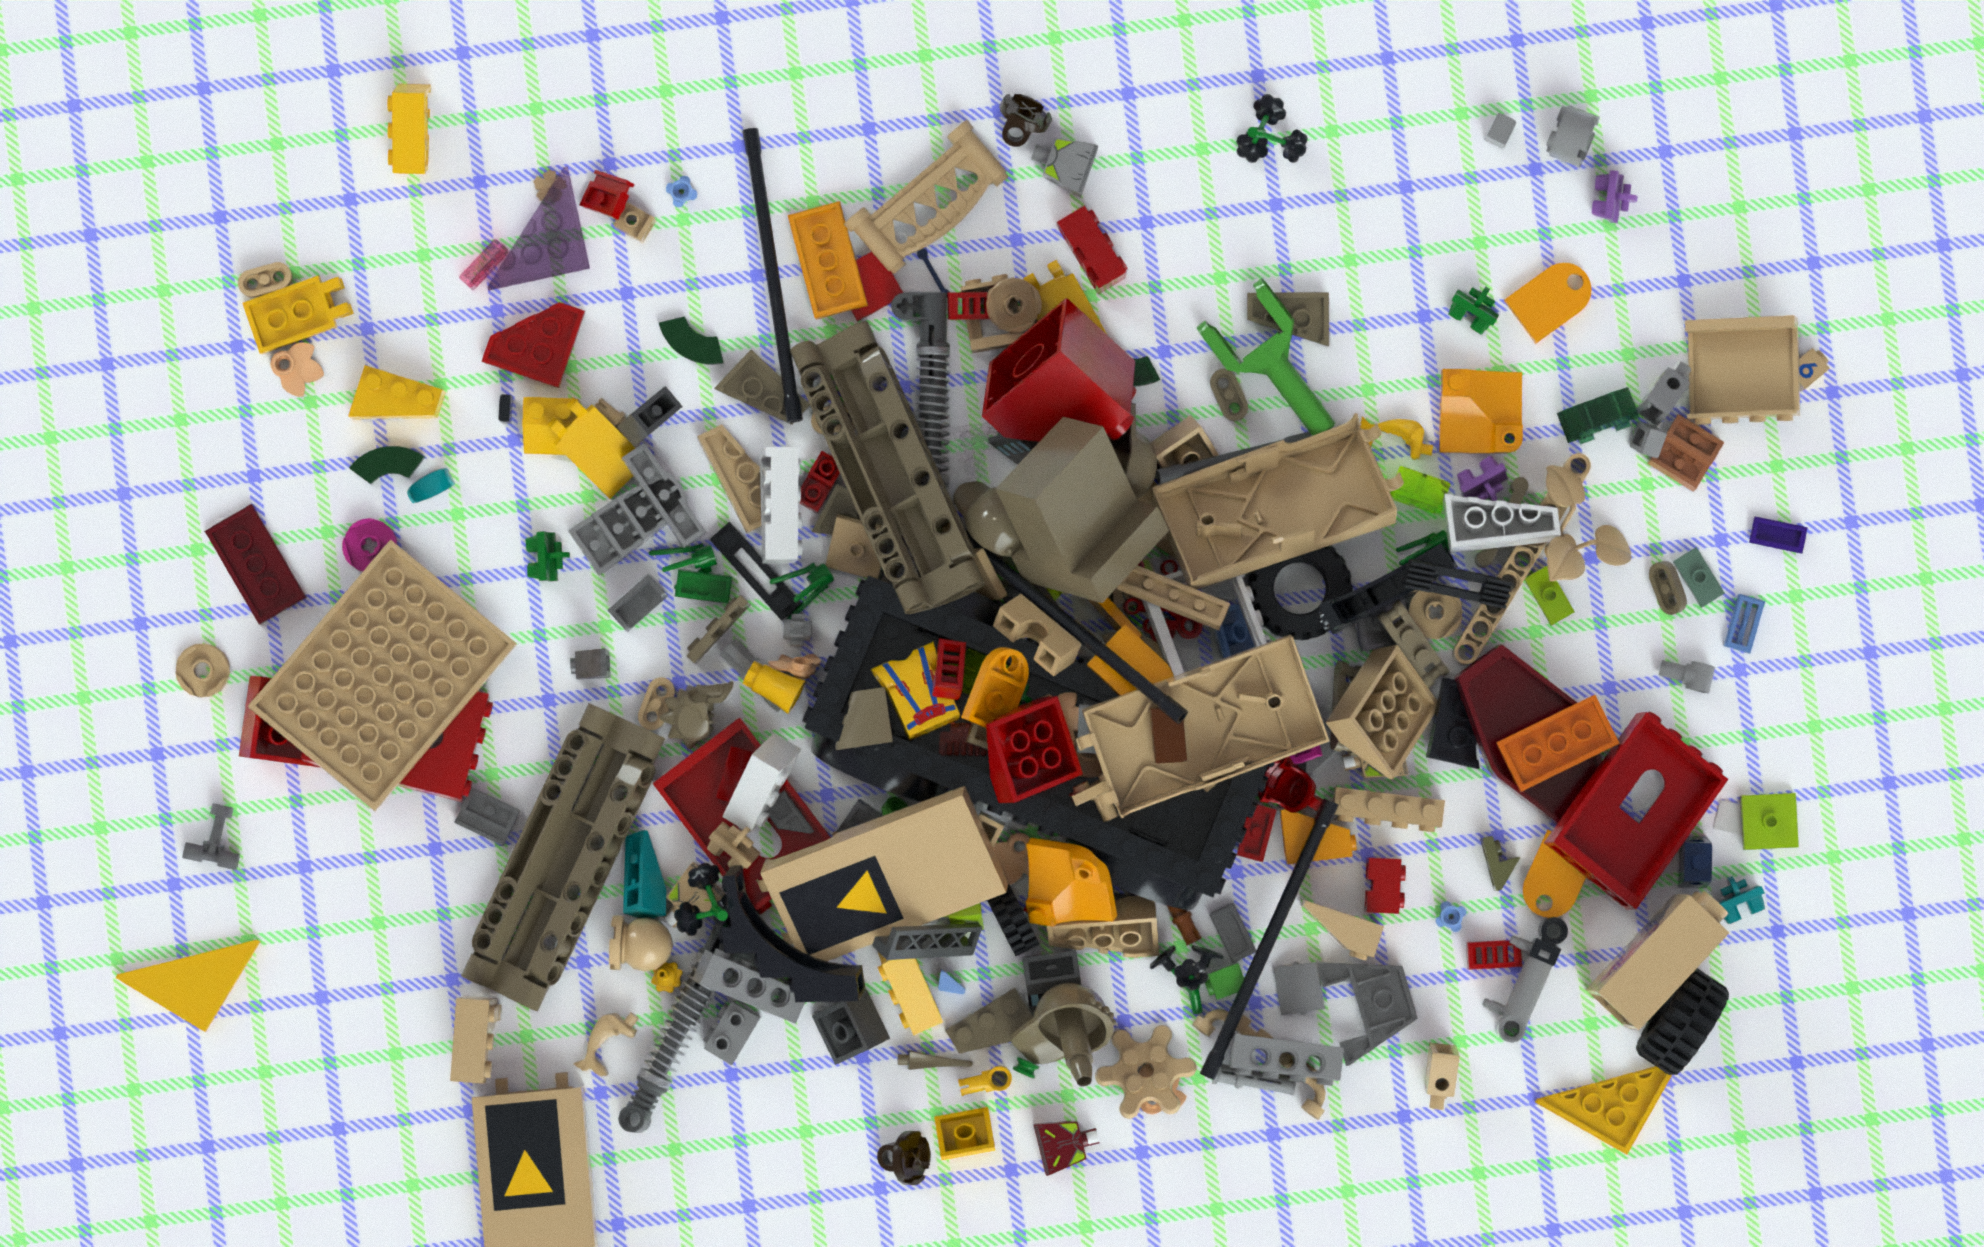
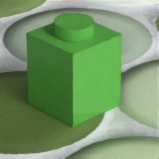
[1205,962,1244,1000]

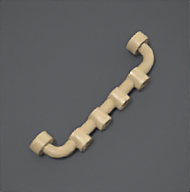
[1192,1009,1326,1120]

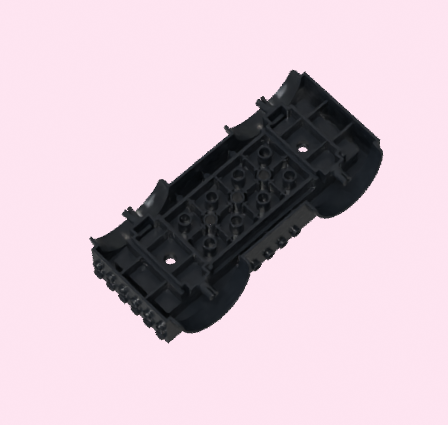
[802,566,1275,910]

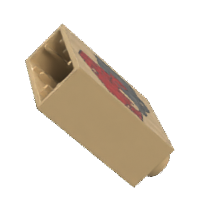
[1585,891,1730,1031]

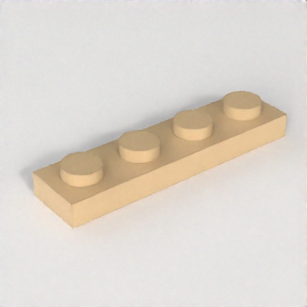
[1117,565,1230,631]

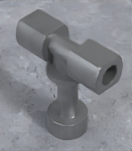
[182,803,240,870]

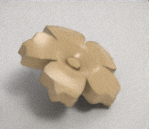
[533,169,567,203]

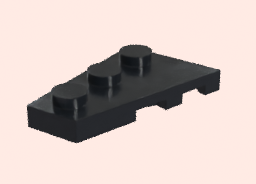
[1426,677,1480,769]

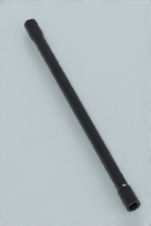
[742,128,803,423]
[965,528,1188,724]
[1200,798,1339,1080]

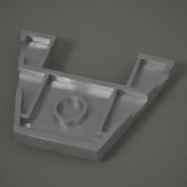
[1318,962,1418,1066]

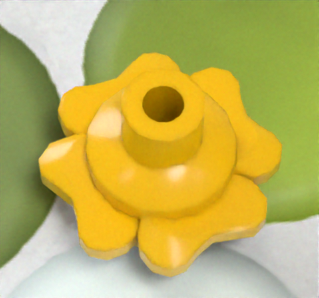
[651,962,683,993]

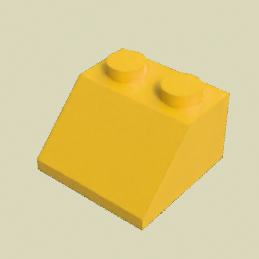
[522,397,581,455]

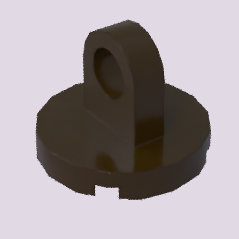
[999,94,1052,147]
[877,1130,931,1185]

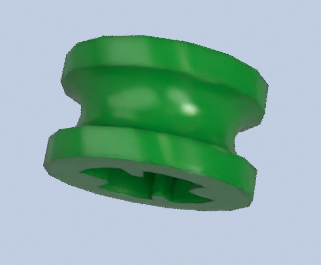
[1012,1057,1040,1079]

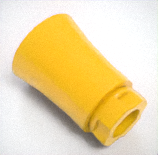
[742,661,806,715]

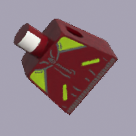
[1033,1120,1100,1176]

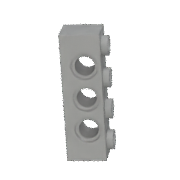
[692,948,805,1024]
[1229,1034,1344,1086]

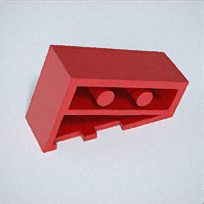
[1056,205,1128,295]

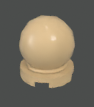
[609,915,673,972]

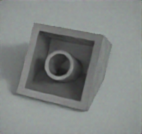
[812,989,891,1065]

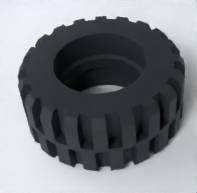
[1247,545,1353,641]
[1636,968,1729,1075]

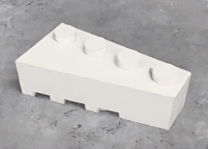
[759,447,802,563]
[1443,494,1561,553]

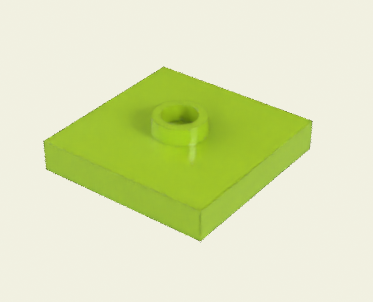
[1740,793,1799,850]

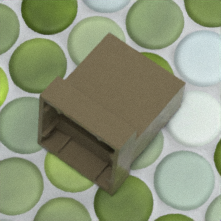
[995,417,1169,603]

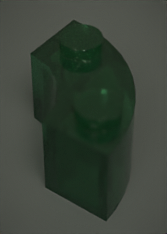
[1557,387,1639,445]

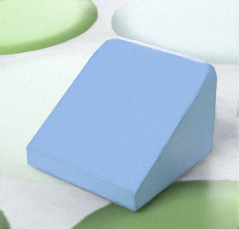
[938,969,966,994]

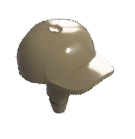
[1108,403,1157,499]
[953,481,1023,560]
[1010,983,1116,1087]

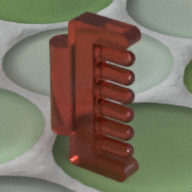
[939,723,987,756]

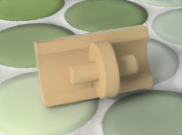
[707,822,761,869]

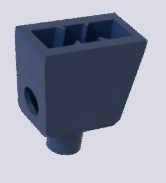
[1678,836,1712,888]

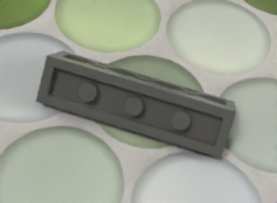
[872,923,982,960]

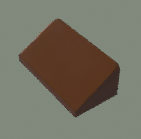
[1150,707,1187,763]

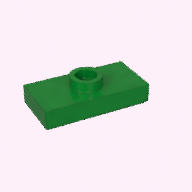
[674,569,732,604]

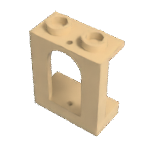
[960,274,1024,353]

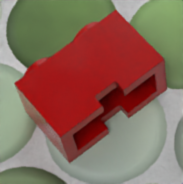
[1364,858,1406,914]

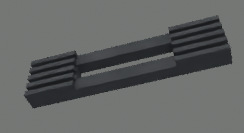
[709,521,802,621]
[1402,559,1513,609]

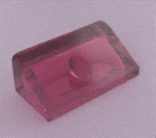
[459,239,510,291]

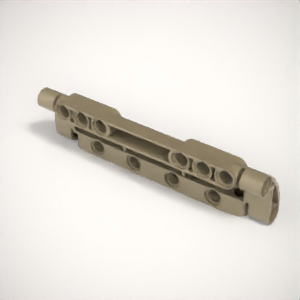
[790,321,985,614]
[461,703,666,1012]

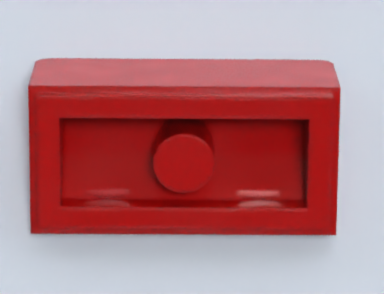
[716,746,754,802]

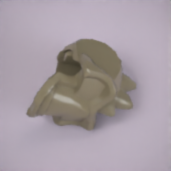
[660,681,734,750]

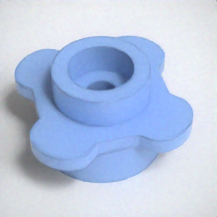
[666,176,698,208]
[1435,901,1467,932]

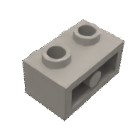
[702,1001,761,1065]

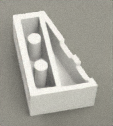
[722,733,802,833]

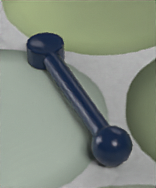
[917,248,950,294]

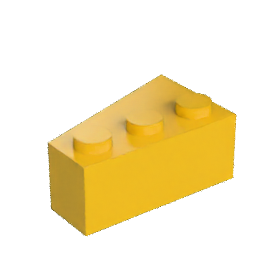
[387,83,431,174]
[348,365,446,420]
[877,951,943,1036]

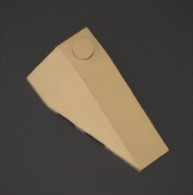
[1047,896,1159,958]

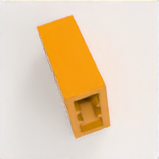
[1279,810,1357,864]

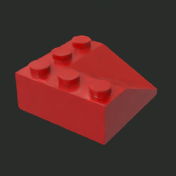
[986,696,1083,803]

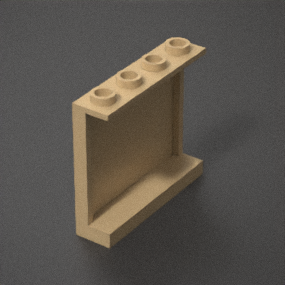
[1685,315,1800,425]

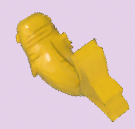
[1360,416,1434,460]

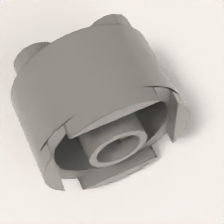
[1546,105,1600,168]

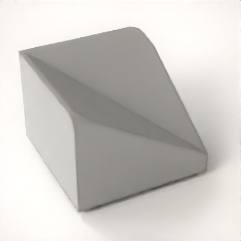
[1484,113,1517,149]
[1629,421,1667,458]

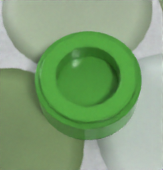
[881,797,909,816]

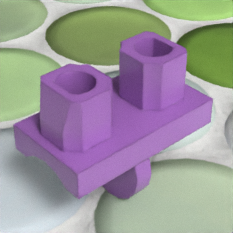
[1591,170,1638,224]
[1457,456,1508,501]

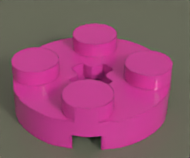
[342,518,398,572]

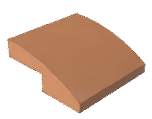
[1647,414,1725,492]

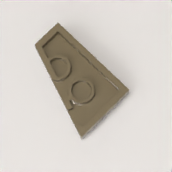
[1247,292,1329,347]

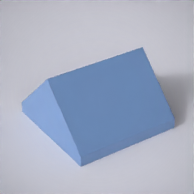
[1214,604,1255,659]

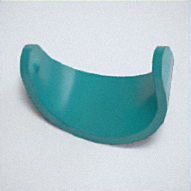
[407,468,455,504]

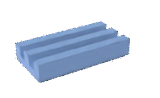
[1723,594,1765,654]

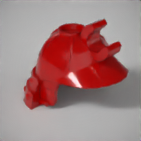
[1258,756,1323,813]

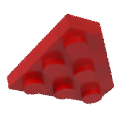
[481,302,586,388]

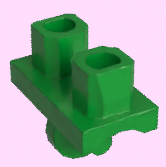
[1448,286,1500,335]
[525,531,570,582]

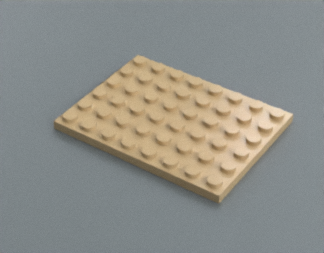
[248,539,517,812]

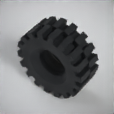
[987,884,1040,957]

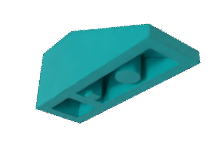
[623,830,667,919]

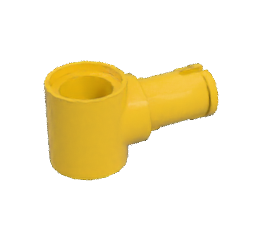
[958,1065,1012,1096]

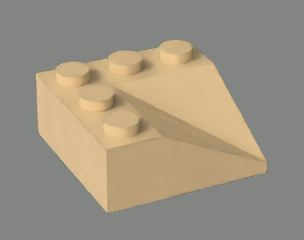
[450,996,502,1084]

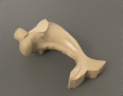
[573,1012,639,1077]

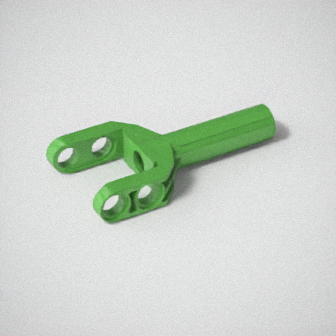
[1196,278,1336,436]

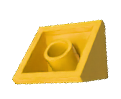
[934,1107,996,1161]

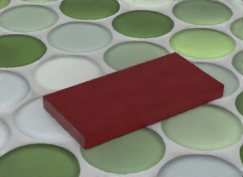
[204,504,307,625]

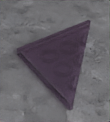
[487,166,591,291]

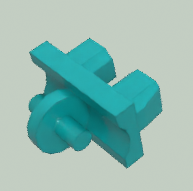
[1718,876,1765,924]

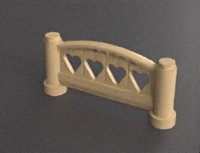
[844,120,1009,274]

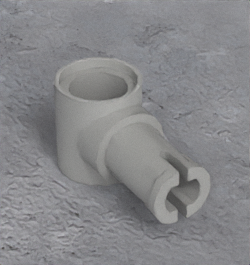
[1658,660,1716,694]

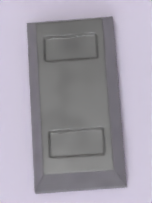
[1209,902,1257,964]

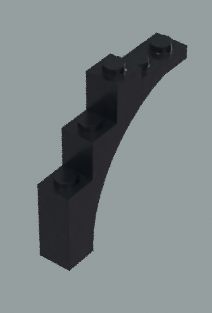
[1318,543,1458,634]
[719,865,866,1003]

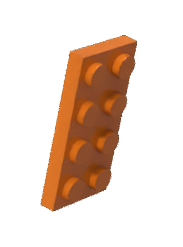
[1496,695,1620,792]

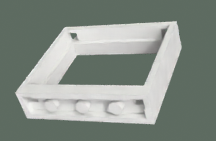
[1141,570,1270,676]

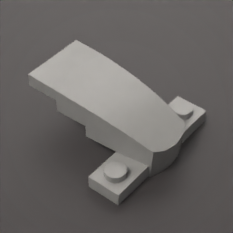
[568,443,706,576]

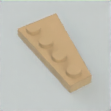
[697,424,761,534]

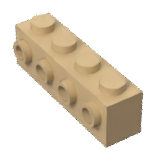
[1332,787,1445,832]

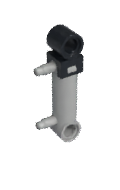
[1482,917,1568,1043]

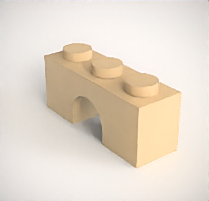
[993,594,1082,676]

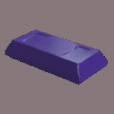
[1749,516,1808,554]

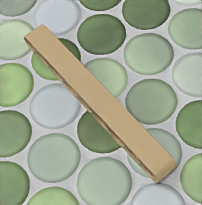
[1452,453,1591,665]

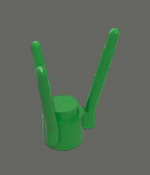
[1396,530,1449,566]
[648,543,717,589]
[769,562,835,620]

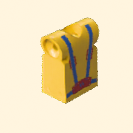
[870,642,960,741]

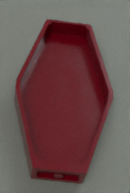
[1454,644,1602,825]

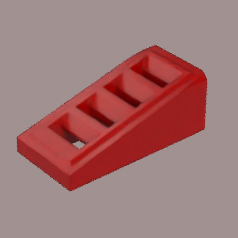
[947,292,990,320]
[932,638,966,700]
[1466,940,1522,970]

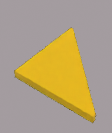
[115,939,261,1032]
[1535,1066,1672,1155]

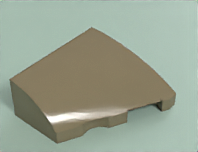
[835,687,893,750]

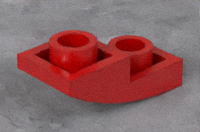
[798,451,840,514]

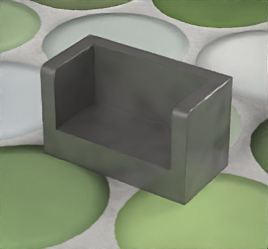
[607,574,668,632]

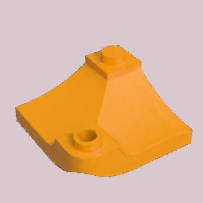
[1439,369,1523,454]
[1025,838,1117,927]

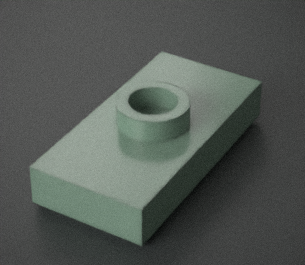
[1672,547,1725,608]

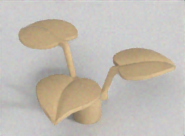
[1544,465,1632,581]

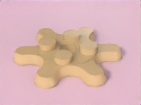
[1095,1025,1197,1119]

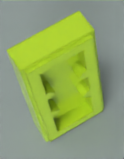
[1524,566,1575,626]

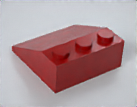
[238,676,321,768]

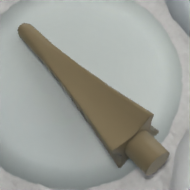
[897,1050,973,1070]

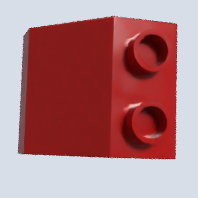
[982,298,1137,442]

